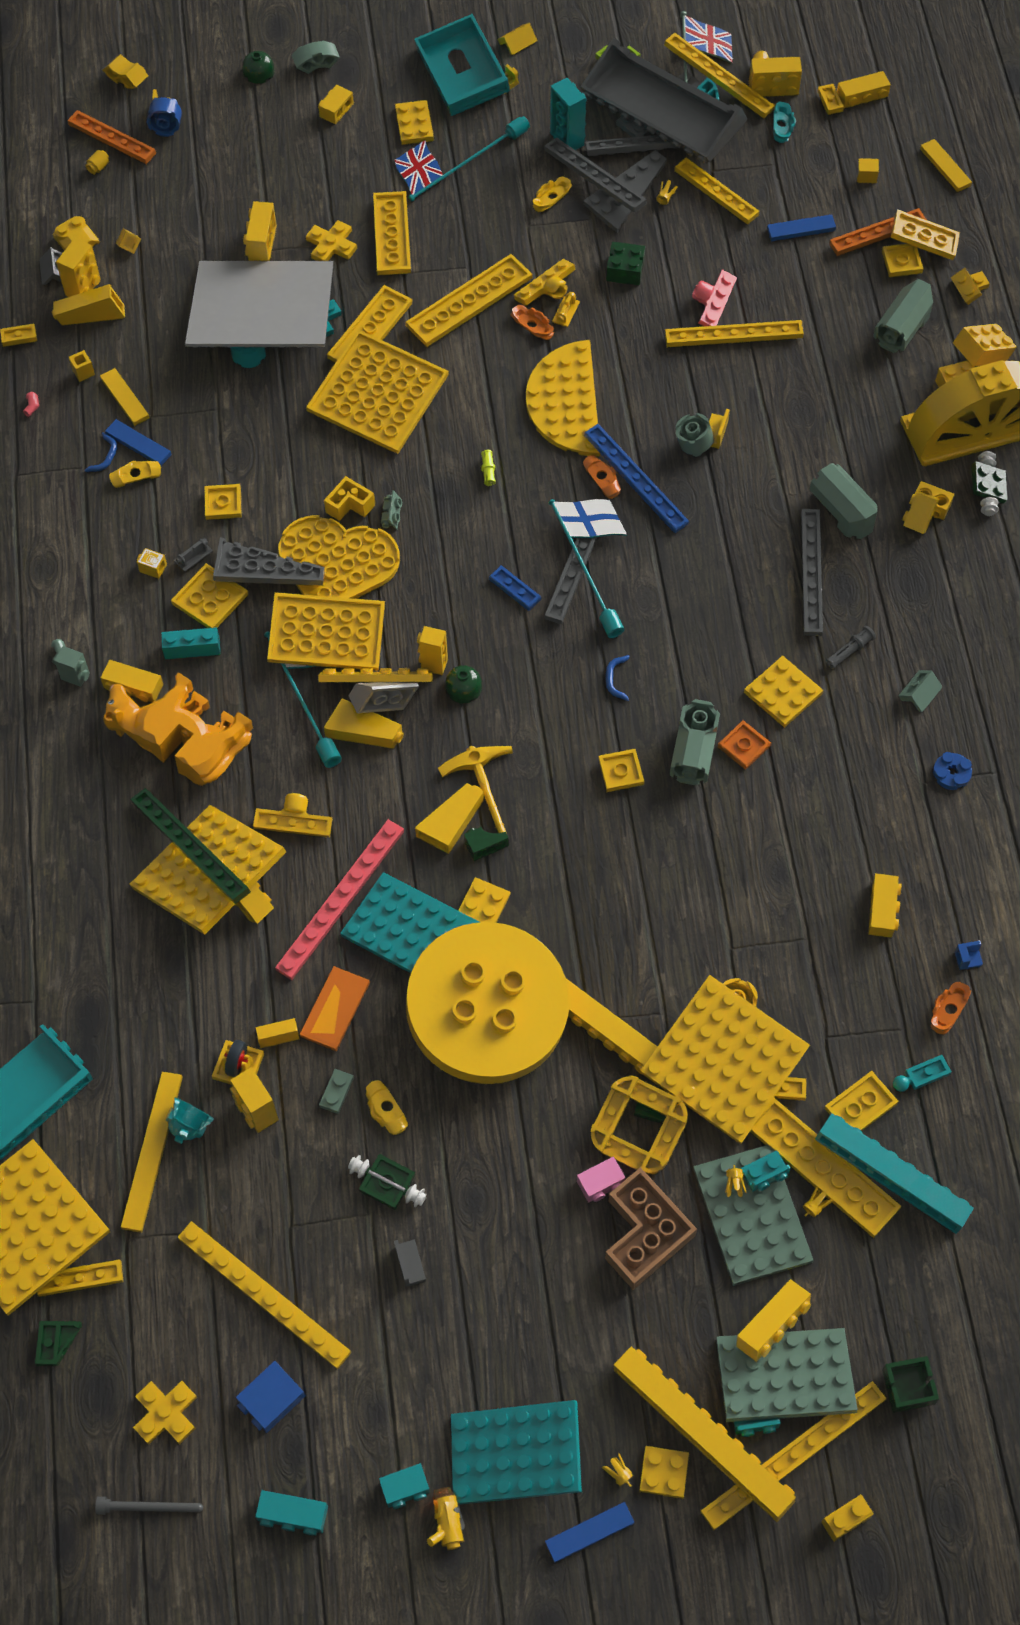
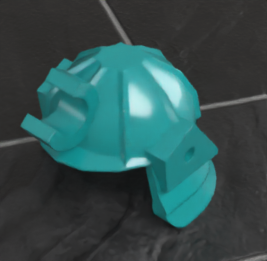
[165,1097,214,1144]

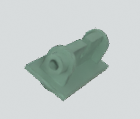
[381,490,402,530]

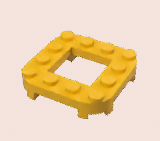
[591,1076,688,1174]

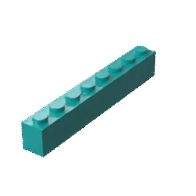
[815,1113,974,1234]

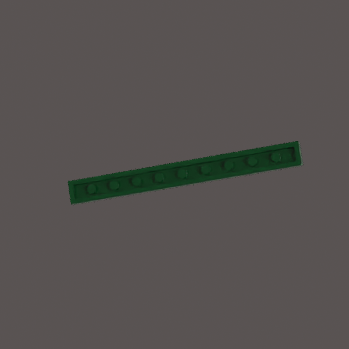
[130,788,251,904]

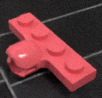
[692,270,737,327]

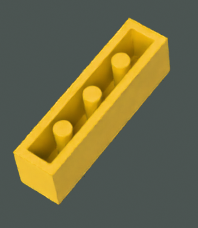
[736,1279,811,1362]

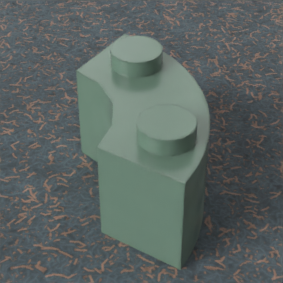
[292,41,340,74]

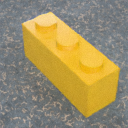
[837,71,891,108]
[417,626,448,675]
[100,660,163,702]
[868,873,901,938]

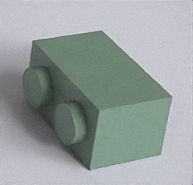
[54,646,90,687]

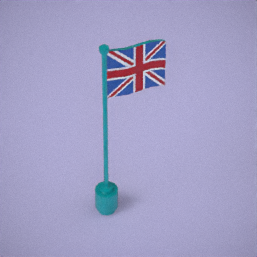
[395,116,530,202]

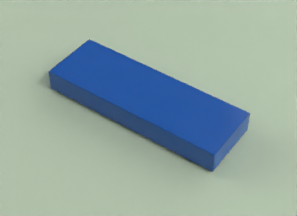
[489,565,541,611]

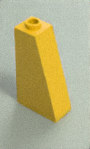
[52,284,125,325]
[324,698,404,749]
[415,783,484,854]

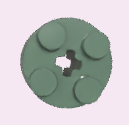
[675,413,715,457]

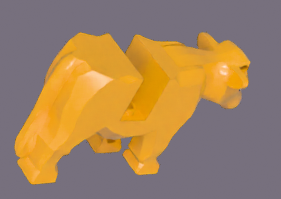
[103,672,253,786]

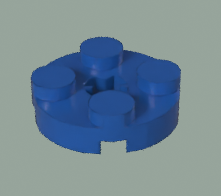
[933,752,972,790]

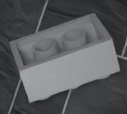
[348,682,419,713]

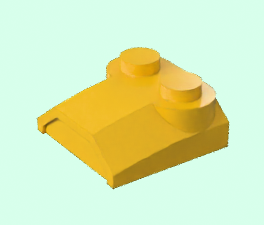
[53,216,100,251]

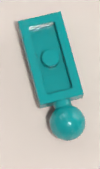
[893,1055,951,1092]

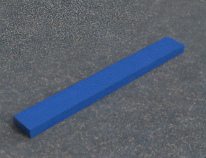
[584,424,689,533]

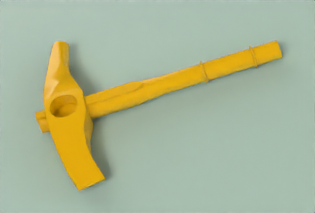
[438,746,513,833]

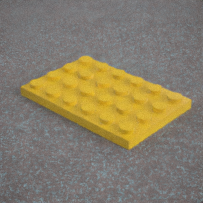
[267,593,385,671]

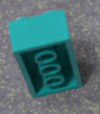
[550,78,587,150]

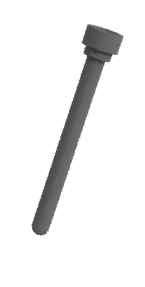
[95,1496,203,1515]

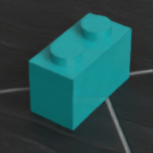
[379,1463,430,1509]

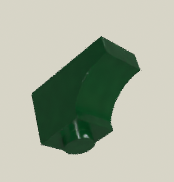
[464,827,509,861]

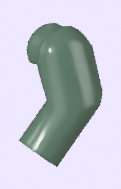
[51,639,66,665]

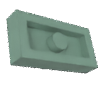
[319,1069,354,1114]

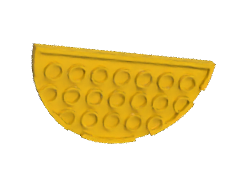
[526,340,600,456]

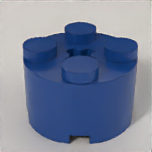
[147,97,182,137]

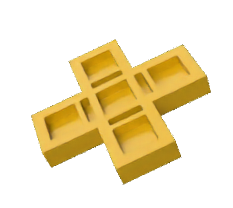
[306,220,357,261]
[133,1381,197,1444]

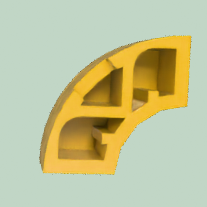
[102,54,148,89]

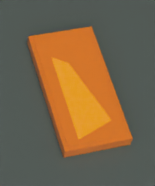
[300,966,370,1052]

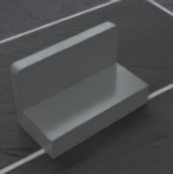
[39,248,62,286]
[394,1239,426,1287]

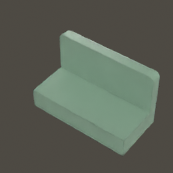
[898,670,942,712]

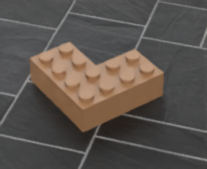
[605,1167,697,1290]

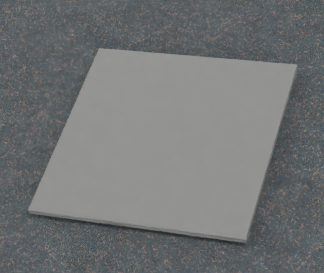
[185,261,333,347]

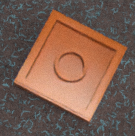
[717,720,771,770]

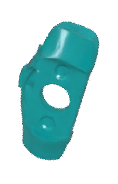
[773,102,796,143]

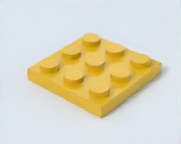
[171,563,249,628]
[744,656,824,728]

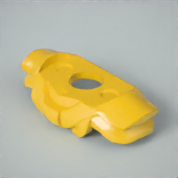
[533,177,572,212]
[109,461,161,488]
[366,1080,408,1135]

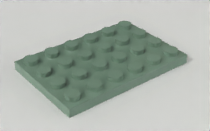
[693,1145,814,1286]
[716,1328,858,1422]

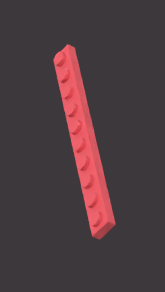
[275,819,404,980]

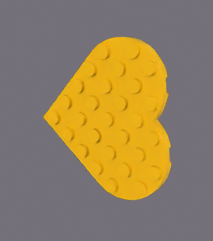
[278,515,400,599]

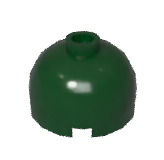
[242,51,275,84]
[445,665,482,703]

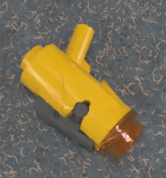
[427,1487,465,1550]

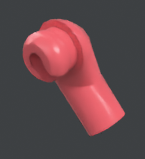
[23,392,39,417]

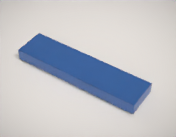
[767,214,836,241]
[105,419,172,467]
[545,1502,635,1563]

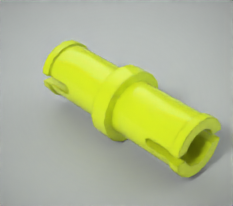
[481,450,496,486]

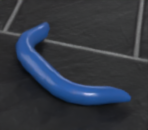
[85,432,117,472]
[606,655,629,701]

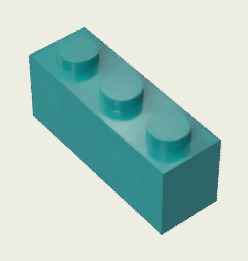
[162,627,220,659]
[255,1490,328,1536]

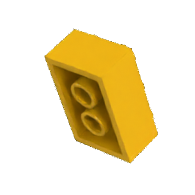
[749,57,802,97]
[243,201,277,261]
[56,238,100,297]
[953,324,1017,367]
[230,1067,279,1133]

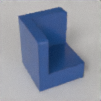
[954,941,983,970]

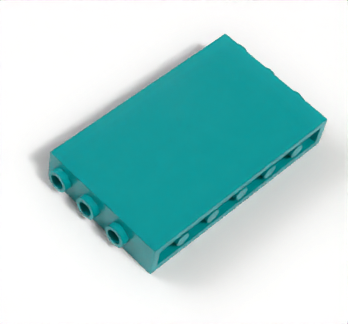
[0,1024,93,1160]

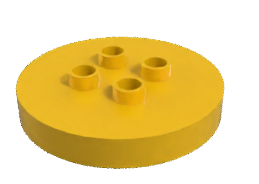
[406,922,569,1084]

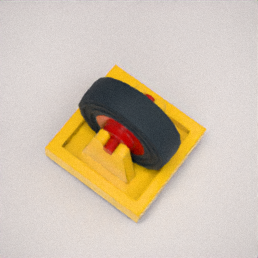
[212,1040,264,1085]

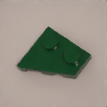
[35,1321,82,1366]

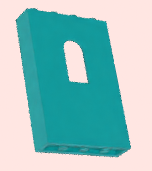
[414,14,510,116]

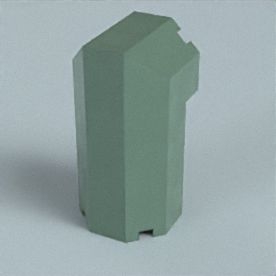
[873,279,933,353]
[809,463,877,539]
[670,699,720,785]

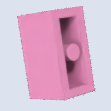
[577,1157,626,1203]

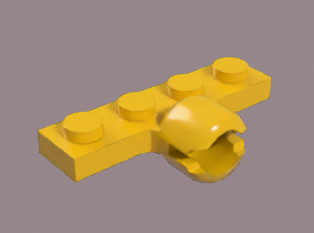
[514,259,576,306]
[253,793,333,838]

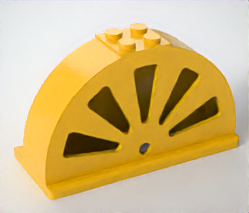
[900,360,1020,466]

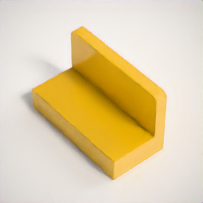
[498,23,537,55]
[709,409,730,449]
[256,1018,299,1048]

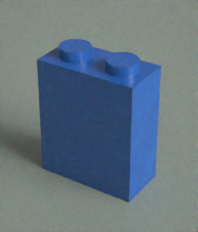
[236,1361,305,1433]

